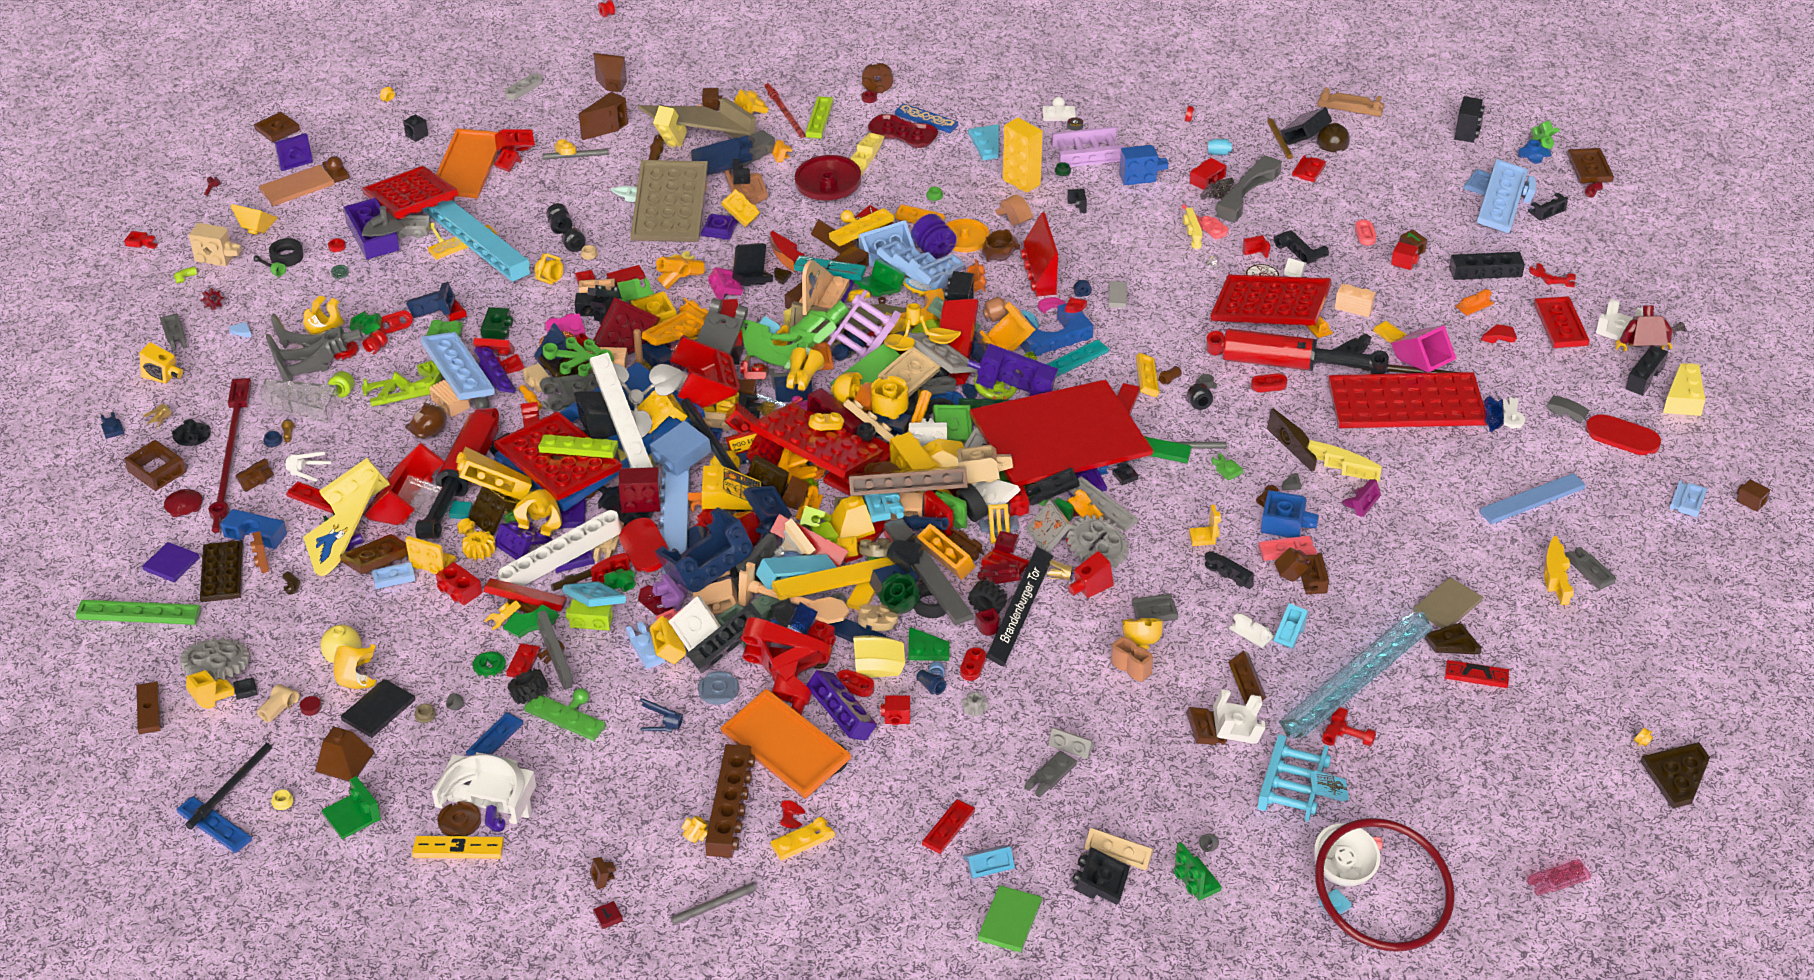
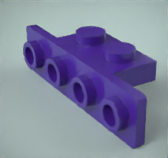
[475,347,516,396]

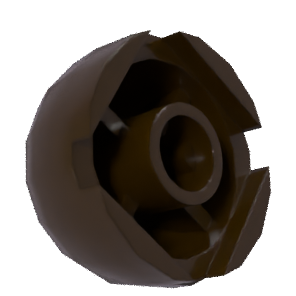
[1317,123,1350,152]

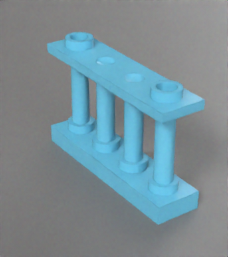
[1258,734,1331,821]

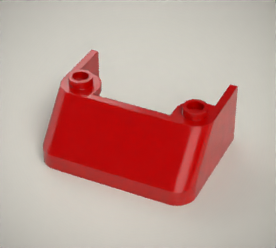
[670,336,740,408]
[363,442,445,526]

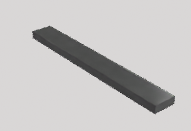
[884,518,973,625]

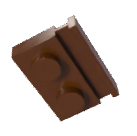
[1186,707,1227,745]

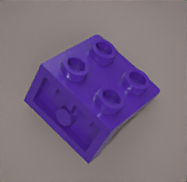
[495,521,553,560]

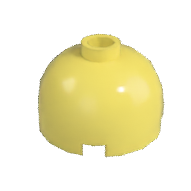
[320,625,363,663]

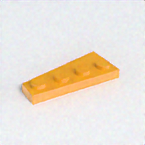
[642,310,705,346]

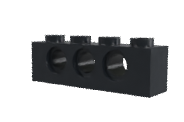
[1449,252,1525,280]
[686,603,764,674]

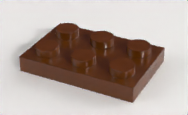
[1567,148,1614,183]
[340,534,408,574]

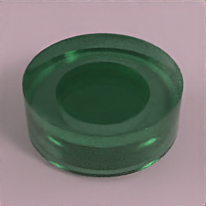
[331,265,349,279]

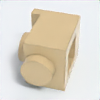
[522,363,550,393]

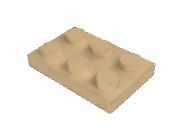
[878,347,941,397]

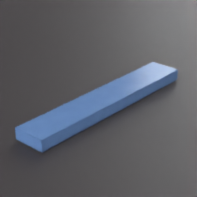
[1479,473,1586,524]

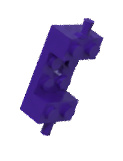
[967,343,1058,396]

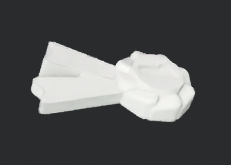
[1497,397,1525,429]

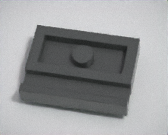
[1132,594,1178,621]

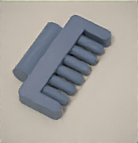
[979,515,1019,535]

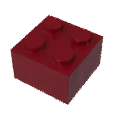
[619,467,661,513]

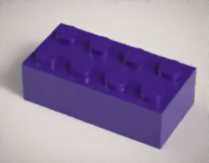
[343,198,399,260]

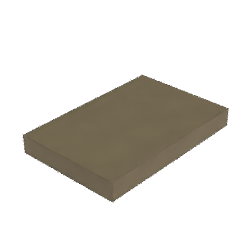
[1413,577,1483,628]

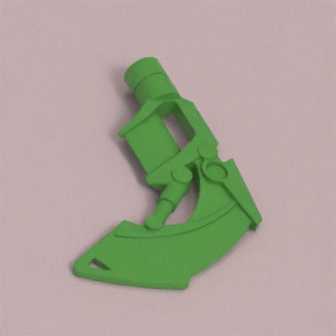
[741,300,850,370]

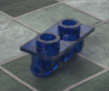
[1484,396,1504,432]

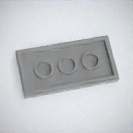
[908,333,977,374]

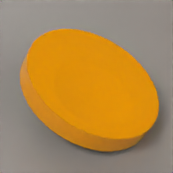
[946,218,989,252]

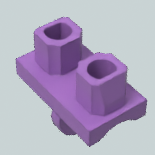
[652,574,688,611]

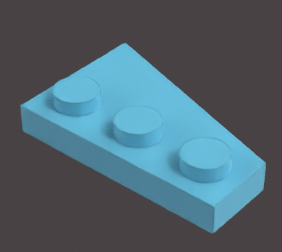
[968,124,999,160]

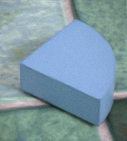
[229,322,251,337]

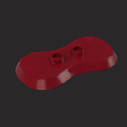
[868,114,938,148]

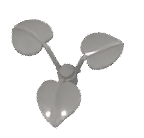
[598,363,682,439]

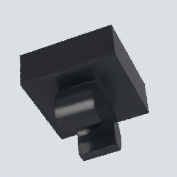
[1112,461,1139,485]

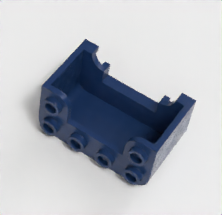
[654,507,753,592]

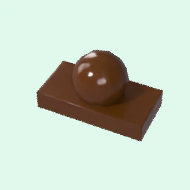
[322,156,350,183]

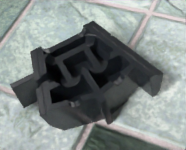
[886,533,924,573]

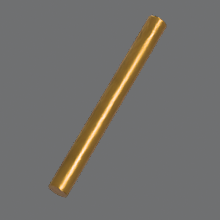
[1267,118,1293,159]

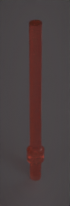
[764,83,806,139]

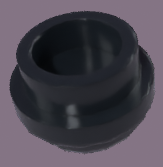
[857,422,876,442]

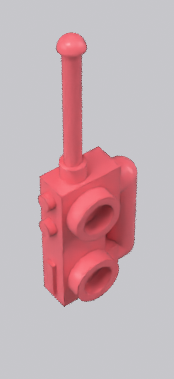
[1182,204,1229,239]

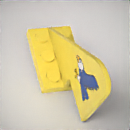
[303,458,390,576]

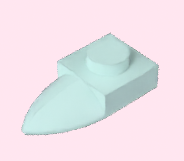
[611,186,637,202]

